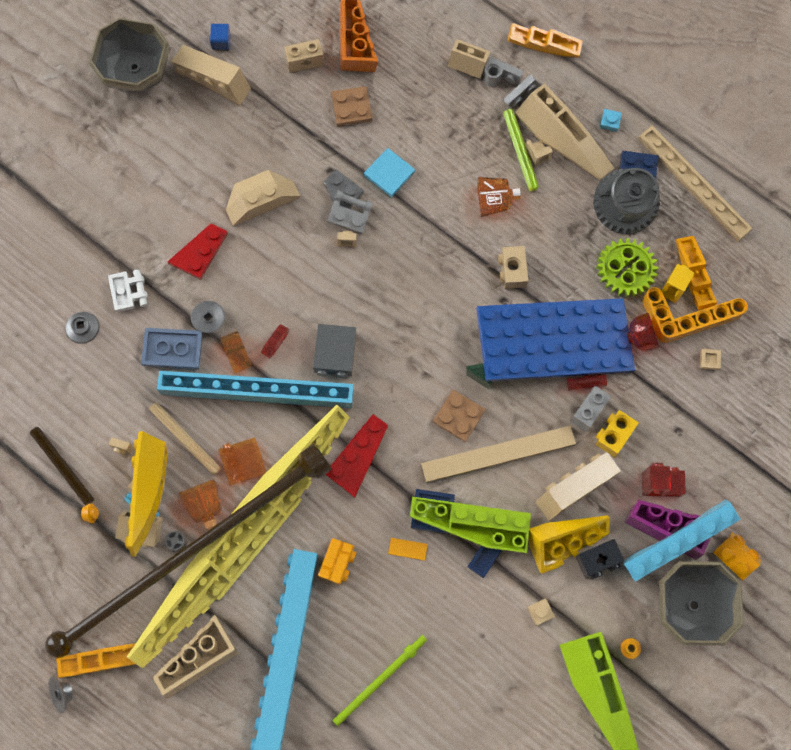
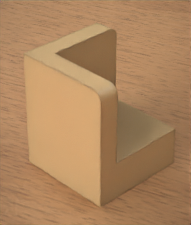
[525,140,553,167]

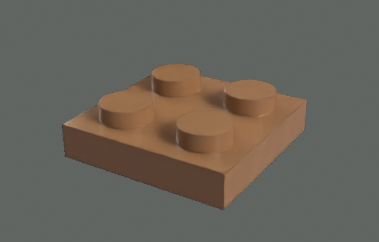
[331,86,372,127]
[433,390,486,443]

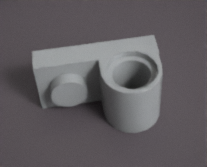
[484,57,523,87]

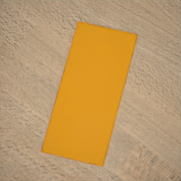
[388,538,428,561]

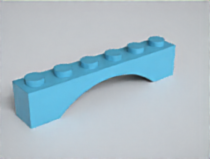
[623,500,741,582]

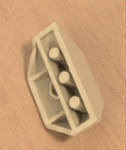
[226,170,301,227]

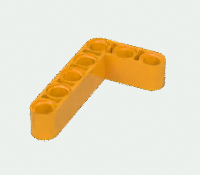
[643,287,748,343]

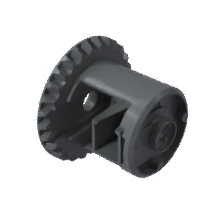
[593,168,660,234]

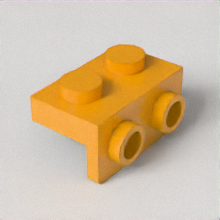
[713,532,761,581]

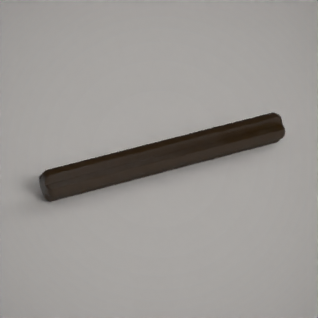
[30,427,94,506]

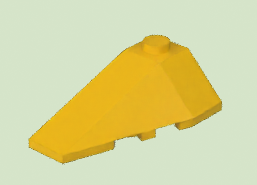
[529,515,610,574]

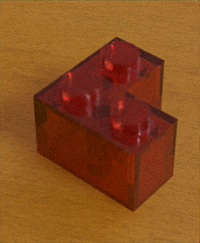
[642,463,686,497]

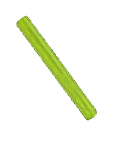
[504,109,539,192]

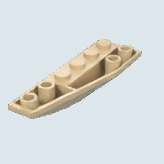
[515,83,614,180]

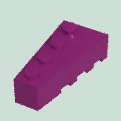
[625,500,711,560]

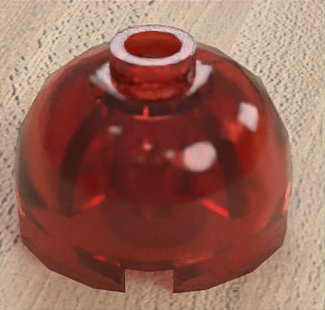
[626,313,659,352]

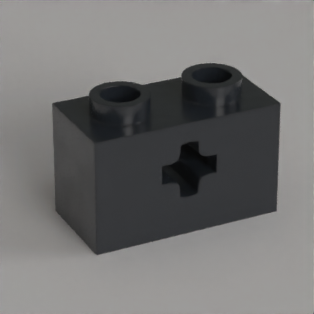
[575,539,625,580]

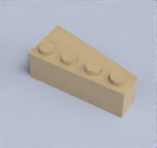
[171,45,251,105]
[536,452,621,521]
[153,615,239,698]

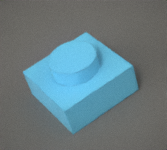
[600,109,622,132]

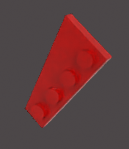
[325,414,388,498]

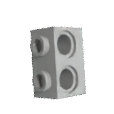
[570,386,611,432]

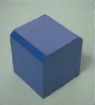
[210,24,231,50]

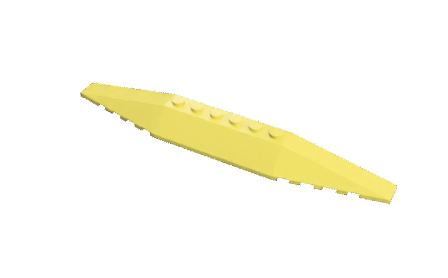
[127,405,350,668]

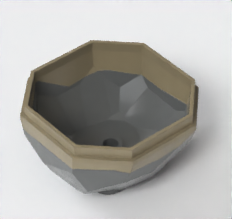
[89,18,170,92]
[659,561,744,646]

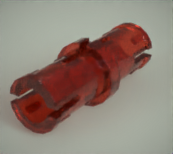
[567,374,607,391]

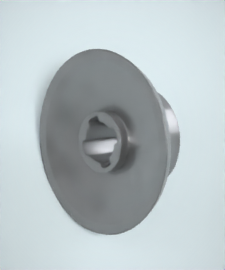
[191,301,225,333]
[65,312,99,344]
[48,677,73,713]

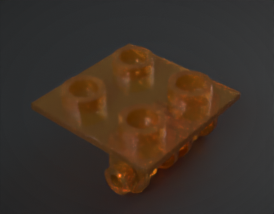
[218,437,266,486]

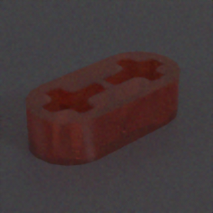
[261,324,290,358]

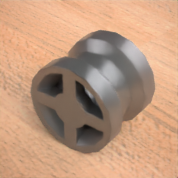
[165,531,187,553]

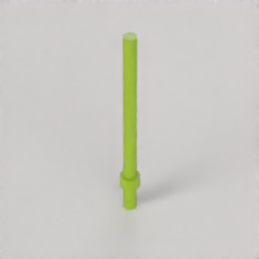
[332,635,428,726]

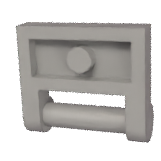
[327,190,373,234]

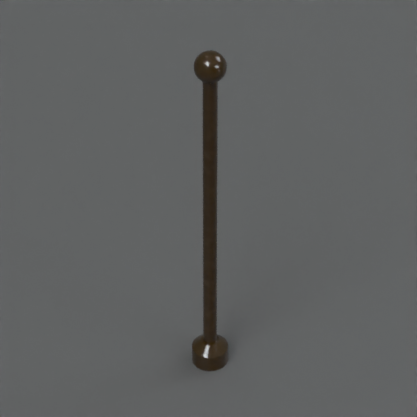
[45,444,332,658]

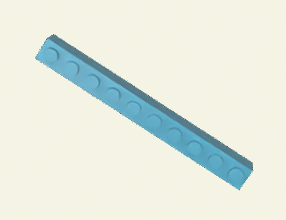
[157,371,354,408]
[250,549,318,750]

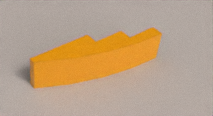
[507,23,583,58]
[676,235,717,310]
[56,643,136,678]

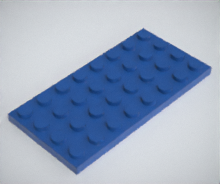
[476,298,635,382]

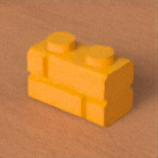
[318,538,357,585]

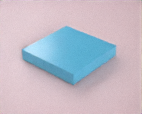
[364,148,415,198]

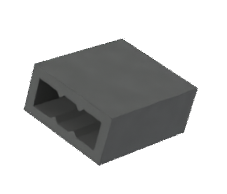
[313,324,357,378]

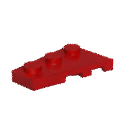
[167,223,228,280]

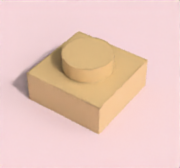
[337,231,357,247]
[700,349,721,371]
[108,437,133,455]
[527,598,555,626]

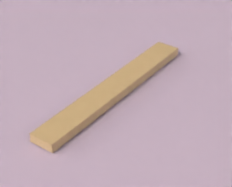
[638,125,753,242]
[421,426,576,483]

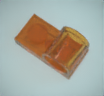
[220,330,252,374]

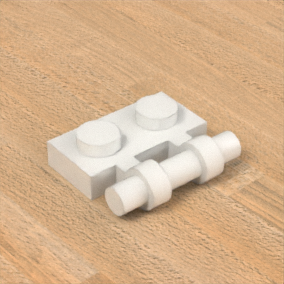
[108,270,148,313]

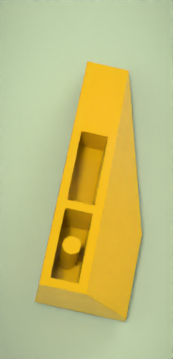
[125,431,168,557]

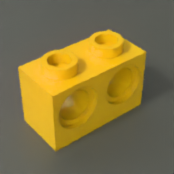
[661,264,694,304]
[595,410,639,458]

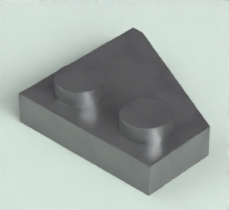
[503,74,541,108]
[324,169,364,209]

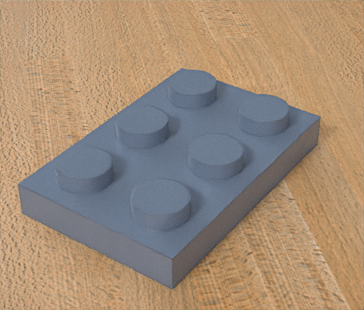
[141,328,203,369]

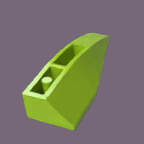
[410,497,531,553]
[559,631,639,750]

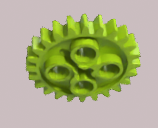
[596,238,658,298]

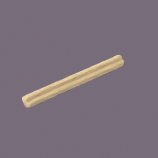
[149,402,221,475]

